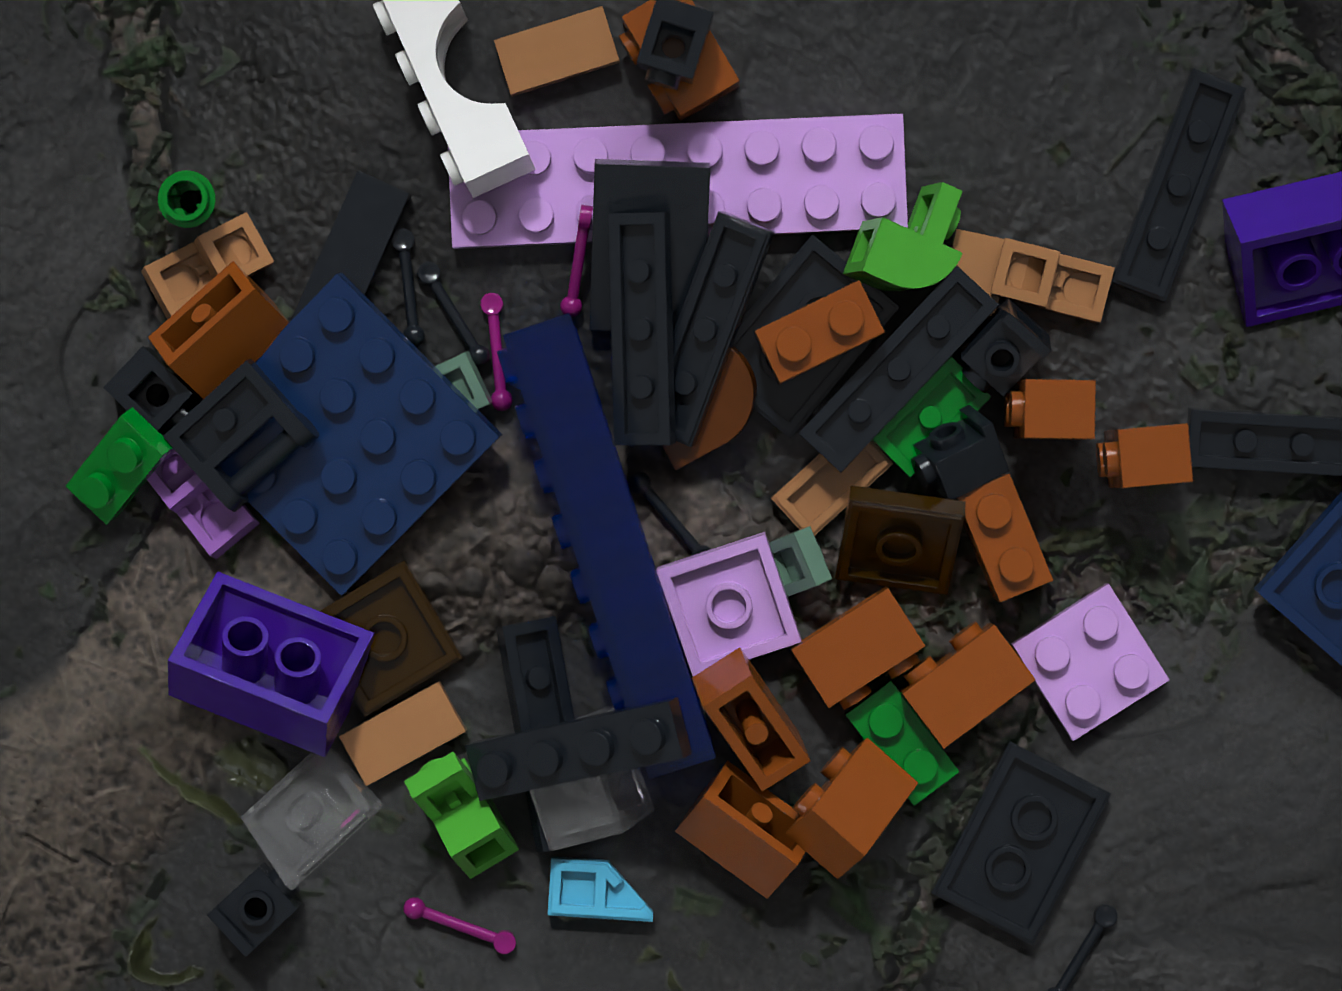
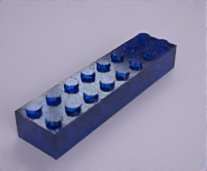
[497,313,716,780]

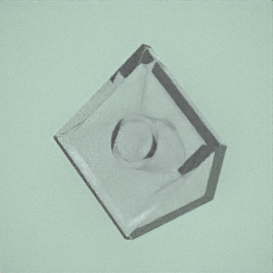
[530,704,655,851]
[241,747,384,890]

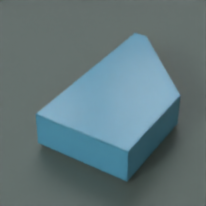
[548,856,653,922]

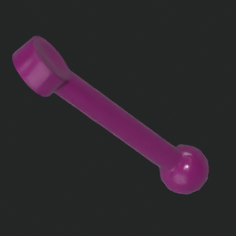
[560,205,593,318]
[480,293,513,411]
[403,897,516,954]

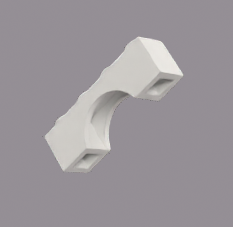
[373,0,536,198]

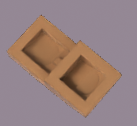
[141,212,274,320]
[990,238,1115,324]

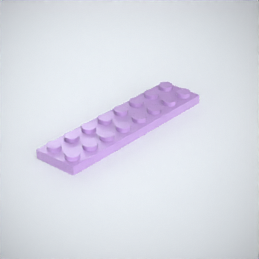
[448,114,908,249]

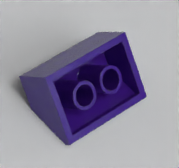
[1222,171,1342,327]
[168,571,374,757]

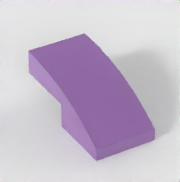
[148,448,260,559]

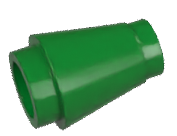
[158,170,215,228]

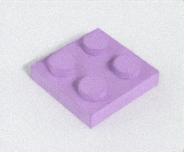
[656,532,802,676]
[1010,583,1170,741]

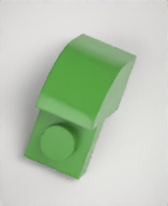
[843,182,963,291]
[404,752,519,879]

